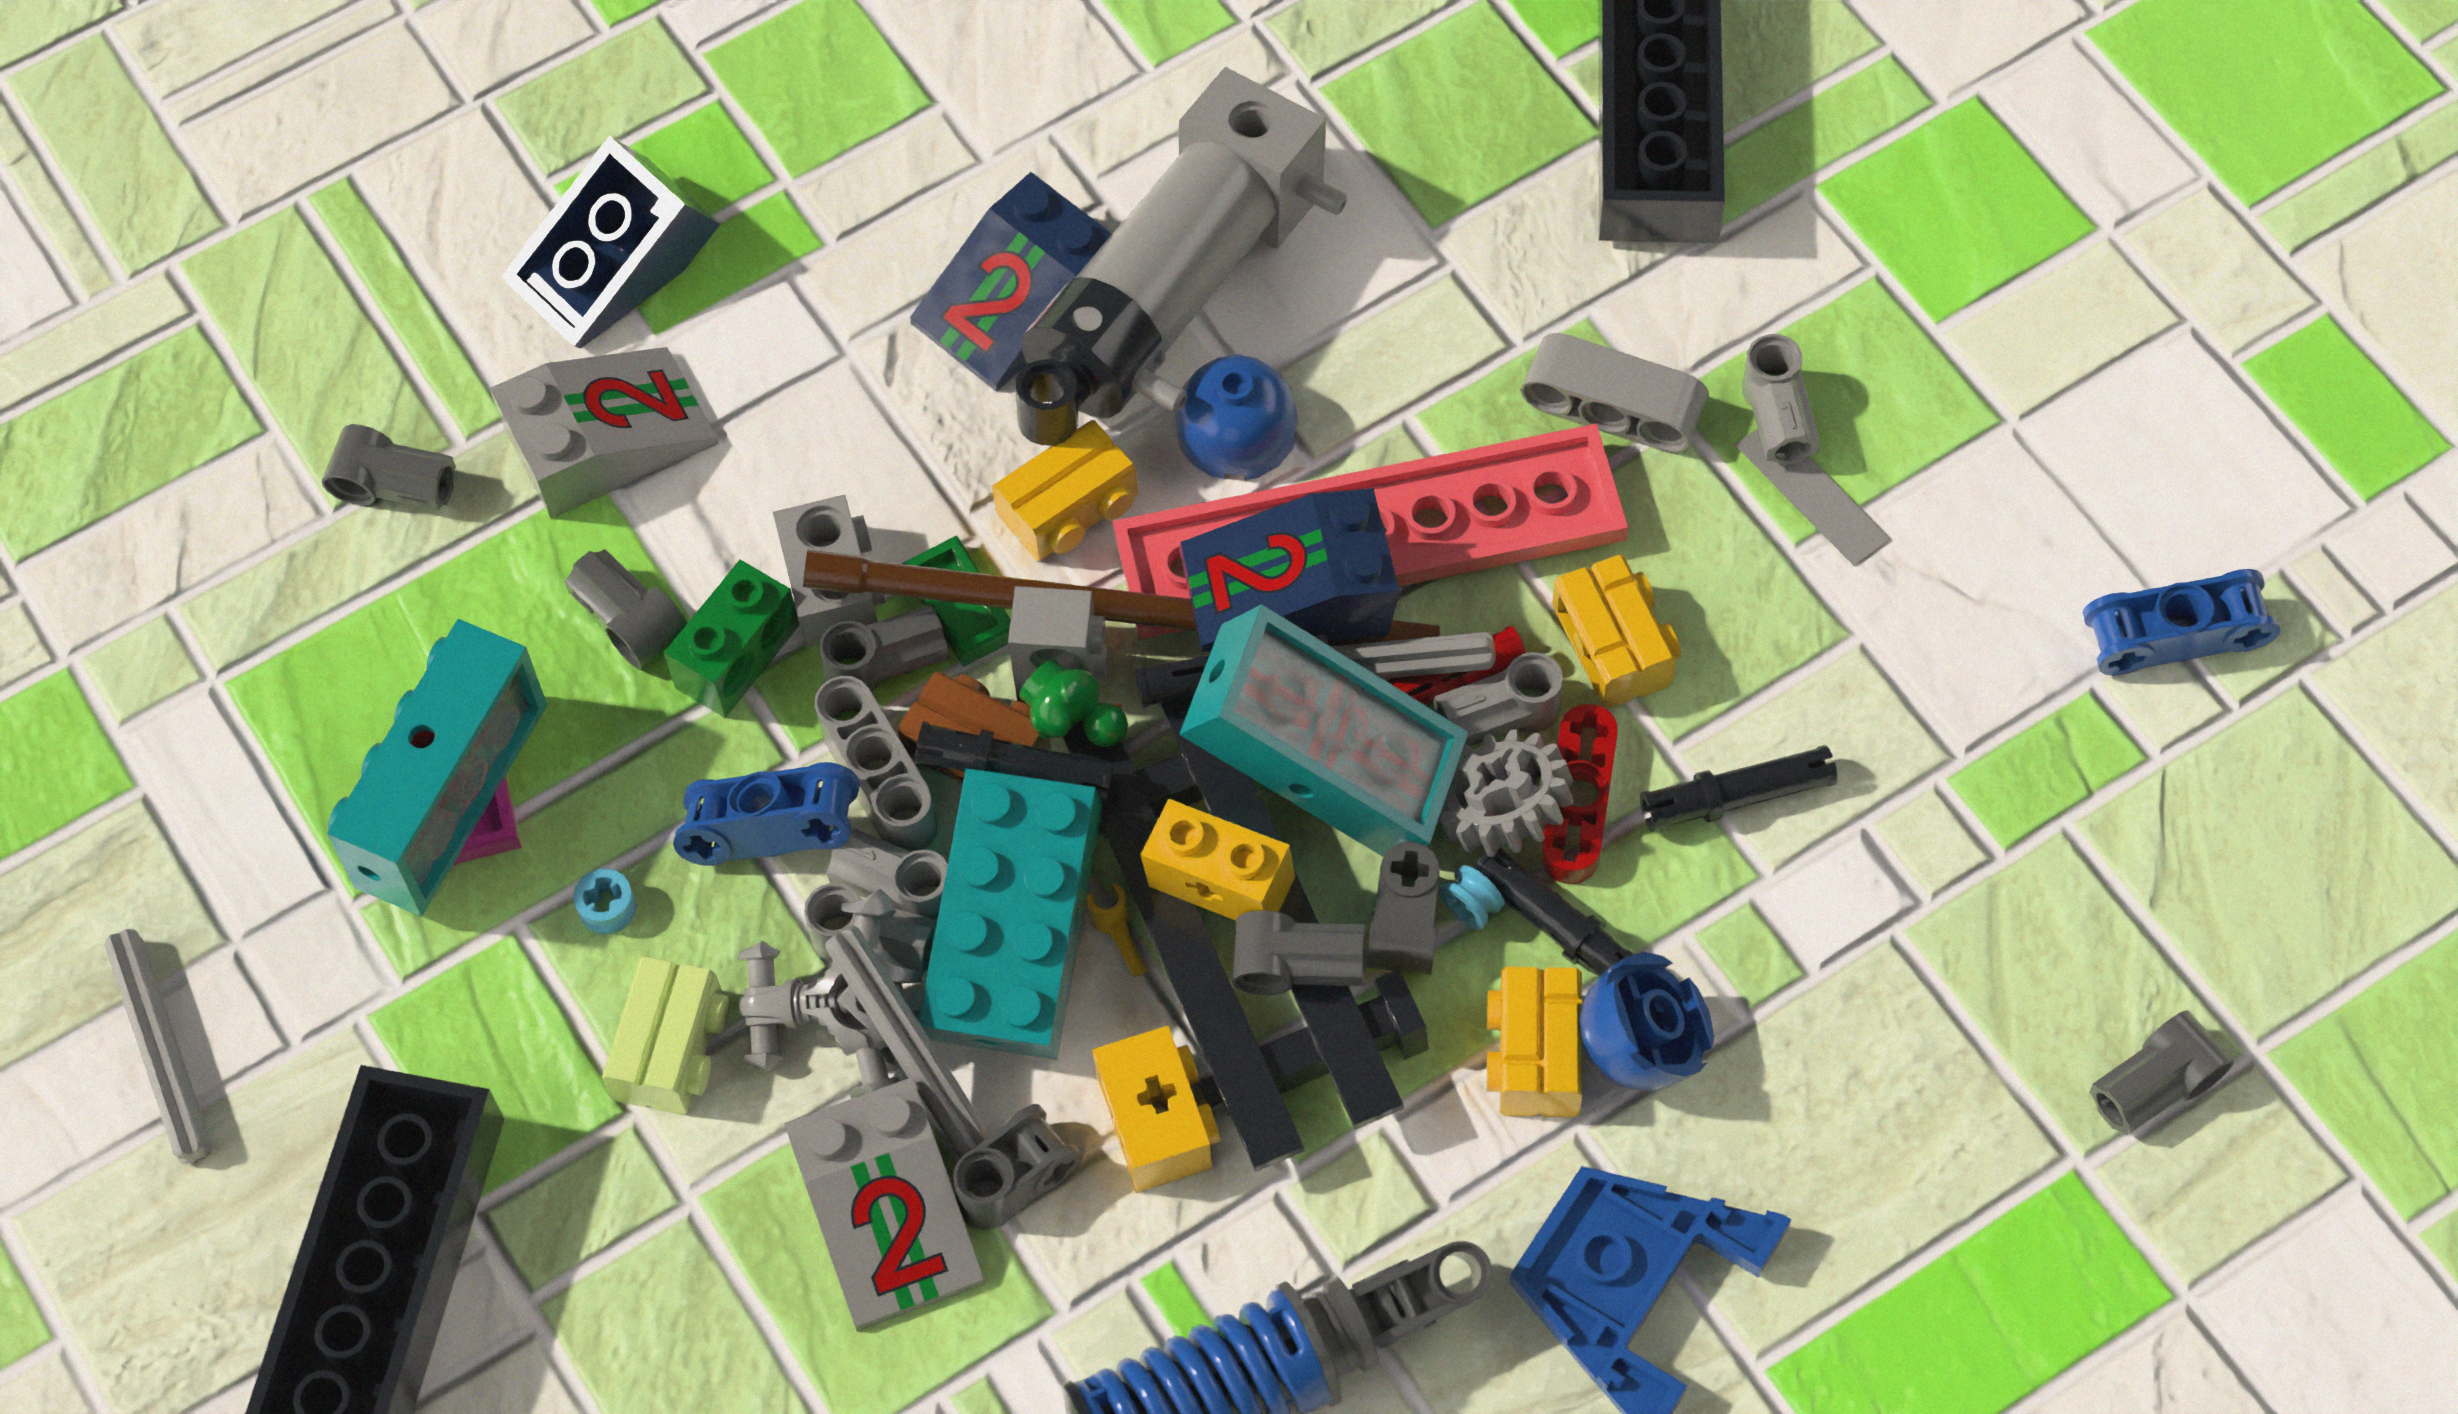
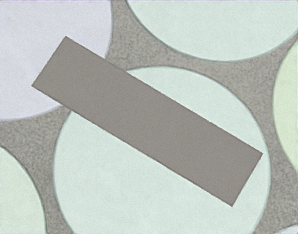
[1735,428,1891,566]

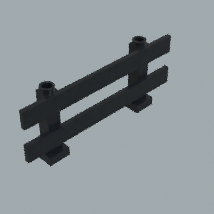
[1062,698,1429,1172]

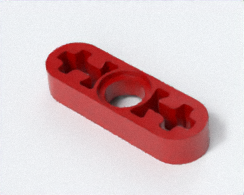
[1541,704,1618,884]

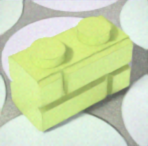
[602,956,729,1115]

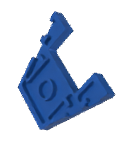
[1509,1166,1792,1414]

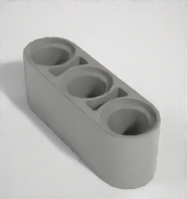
[1520,333,1709,453]
[814,676,937,852]

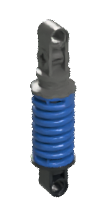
[1060,1241,1492,1414]

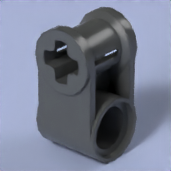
[1366,842,1440,975]
[953,1104,1083,1230]

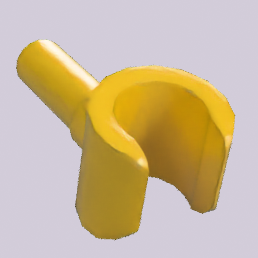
[1087,883,1147,977]

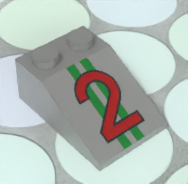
[490,347,718,519]
[784,1077,985,1331]

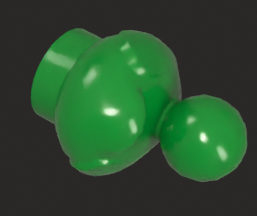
[1019,659,1128,748]

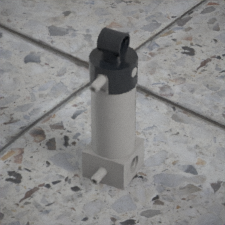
[1016,66,1347,446]

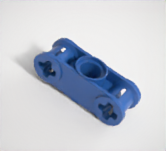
[2082,569,2280,676]
[673,762,860,866]

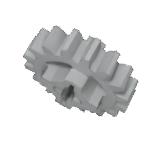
[1438,730,1574,857]

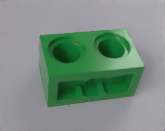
[664,559,800,718]

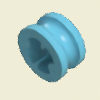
[1439,865,1504,930]
[573,868,637,935]

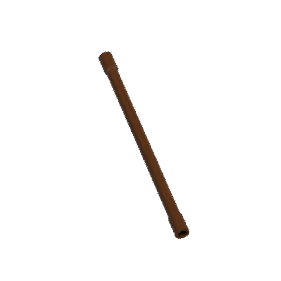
[803,550,1440,647]

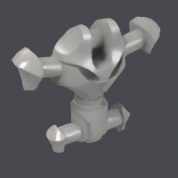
[738,889,922,1098]

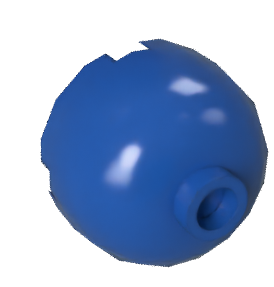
[1175,355,1298,480]
[1579,952,1714,1091]

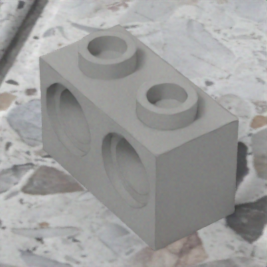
[772,494,886,647]
[1008,586,1109,703]

